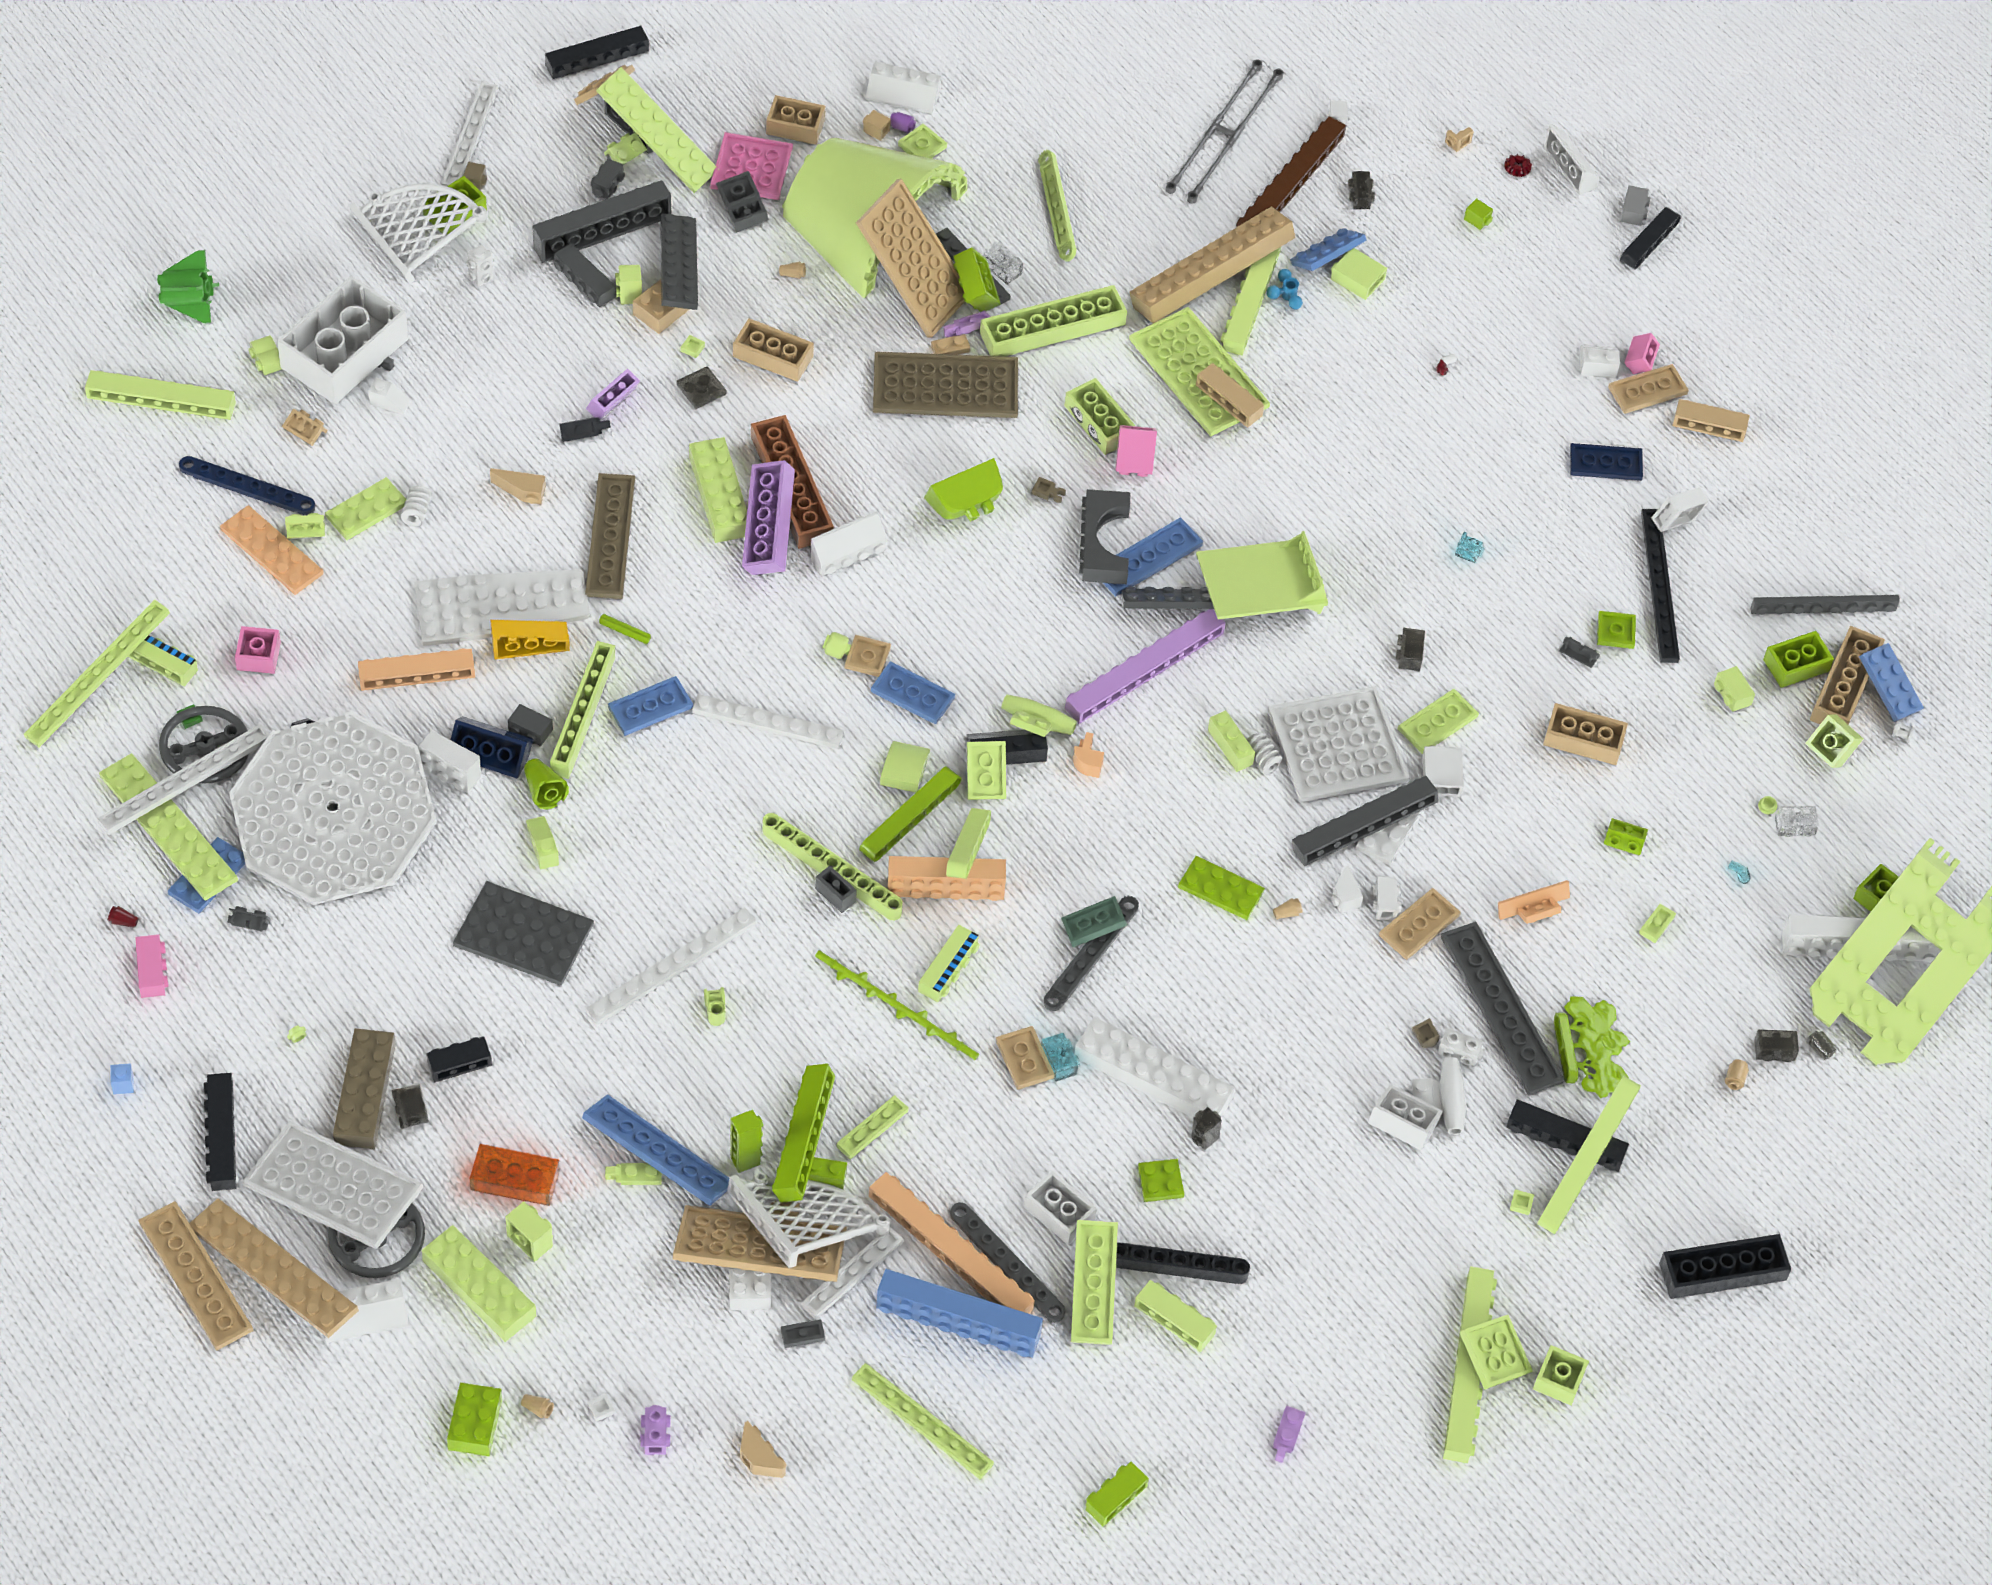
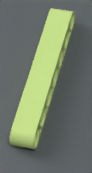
[946,808,991,879]

